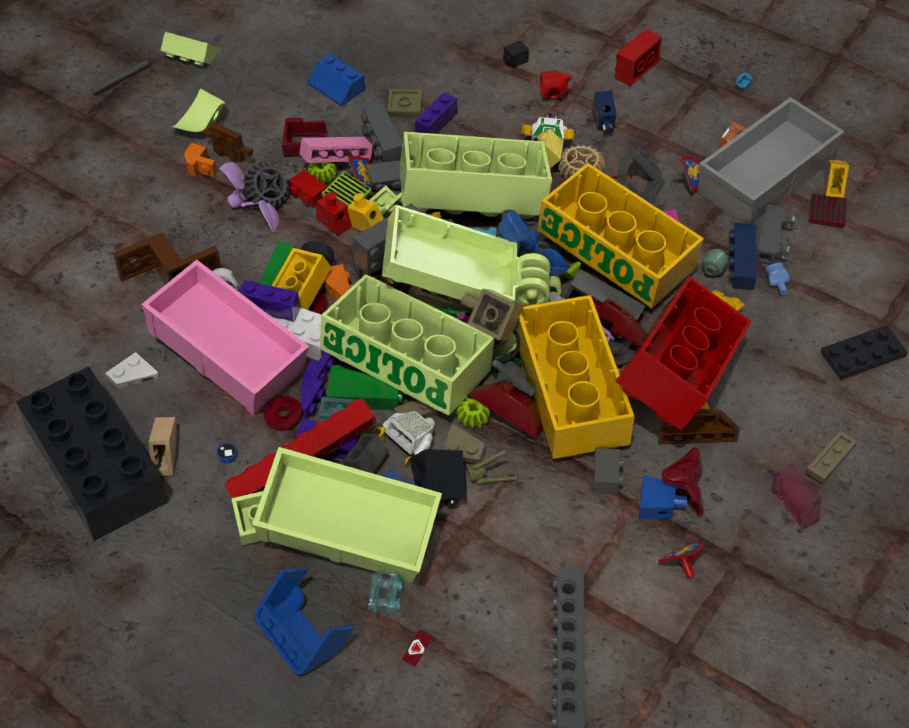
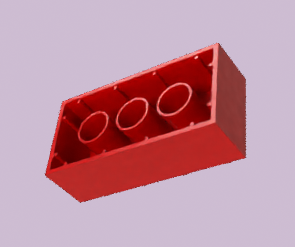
[615,276,752,430]

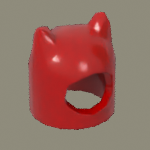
[540,71,572,99]

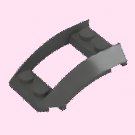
[616,145,665,206]

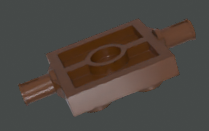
[202,122,253,163]

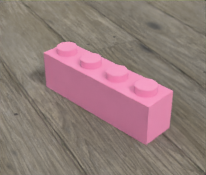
[299,137,373,163]

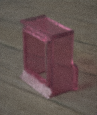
[772,464,822,530]

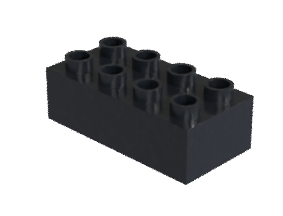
[16,366,168,541]

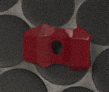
[662,447,704,515]

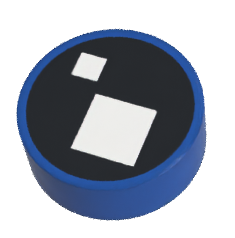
[217,443,237,463]

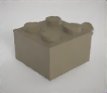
[461,288,524,341]

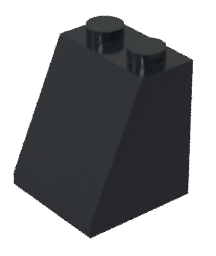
[409,449,466,506]

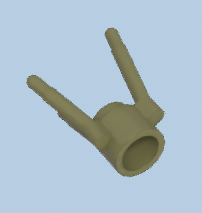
[466,450,518,485]

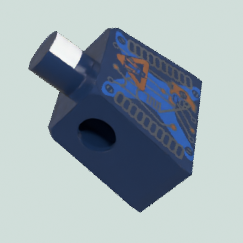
[592,91,616,134]

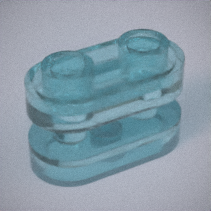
[368,572,403,615]

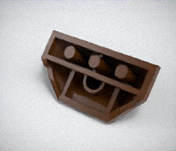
[658,410,740,445]

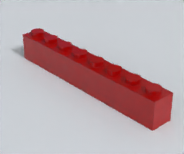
[224,398,377,498]

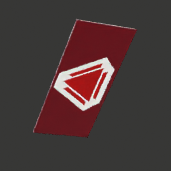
[401,630,433,667]

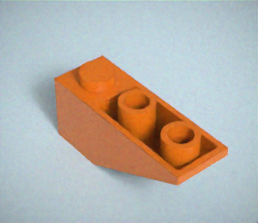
[323,264,353,301]

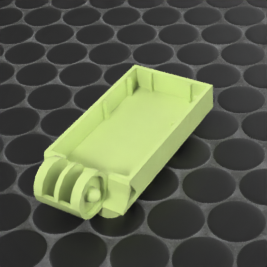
[382,205,550,306]

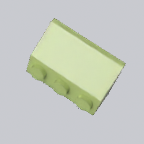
[160,32,221,66]

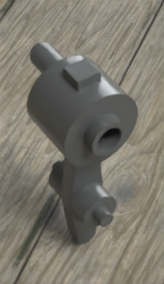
[492,360,535,396]

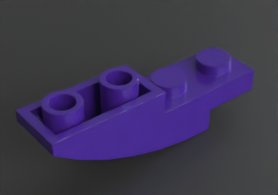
[301,351,336,420]

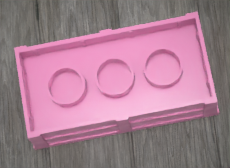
[141,260,309,416]

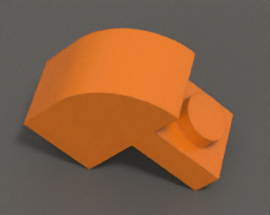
[184,143,217,177]

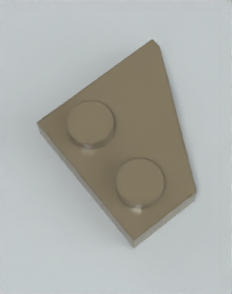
[443,424,486,464]

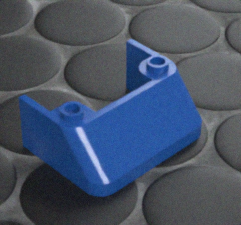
[255,567,354,675]

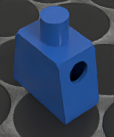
[639,475,687,519]

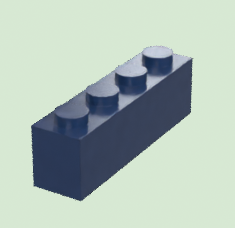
[729,223,757,290]

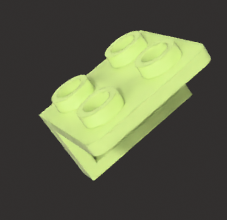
[369,186,402,219]

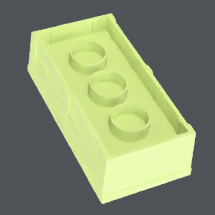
[252,447,442,583]

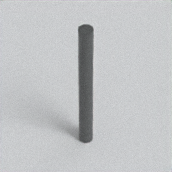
[91,60,150,95]

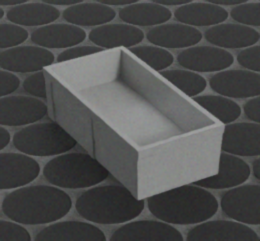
[698,97,845,224]

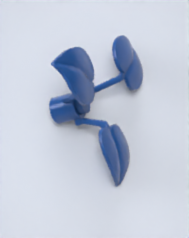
[499,210,570,276]

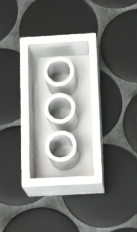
[270,308,324,361]

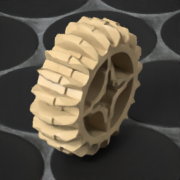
[558,144,605,181]

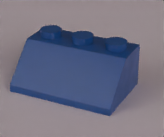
[308,53,365,107]

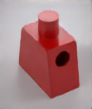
[316,192,351,236]

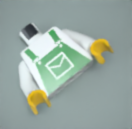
[521,114,574,151]

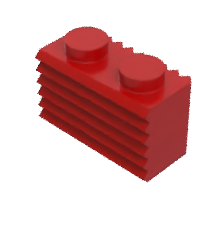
[288,169,327,208]

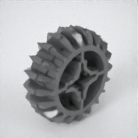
[244,161,291,208]

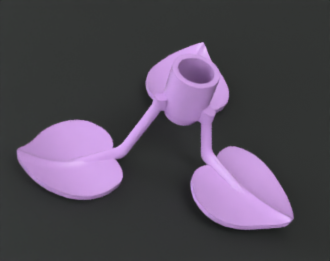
[219,162,280,233]

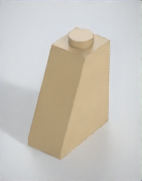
[148,417,177,476]

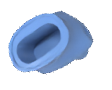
[765,263,790,295]

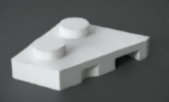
[105,352,159,389]

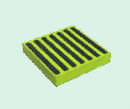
[322,171,372,208]

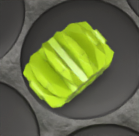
[307,162,337,184]
[457,397,490,430]

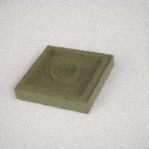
[387,89,422,117]

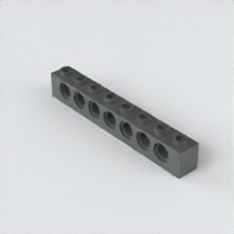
[552,569,585,728]

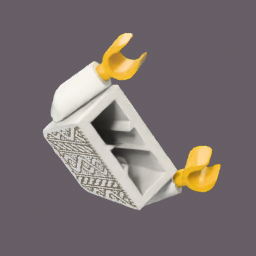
[372,411,435,468]

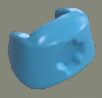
[736,73,753,90]

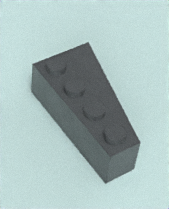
[564,269,645,324]

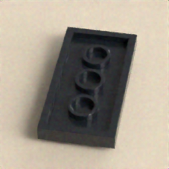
[820,325,908,380]

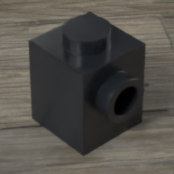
[503,41,529,69]

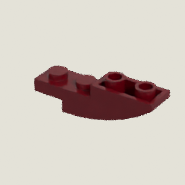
[592,298,647,347]

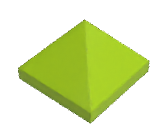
[558,262,581,279]

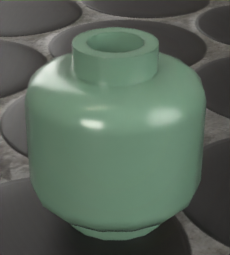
[701,249,728,276]

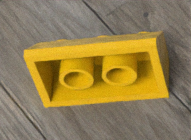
[272,248,331,310]

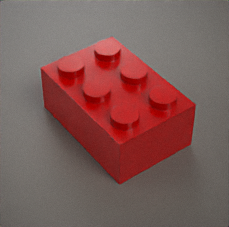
[615,29,662,87]

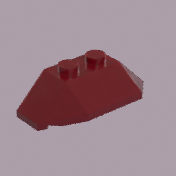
[469,382,543,438]

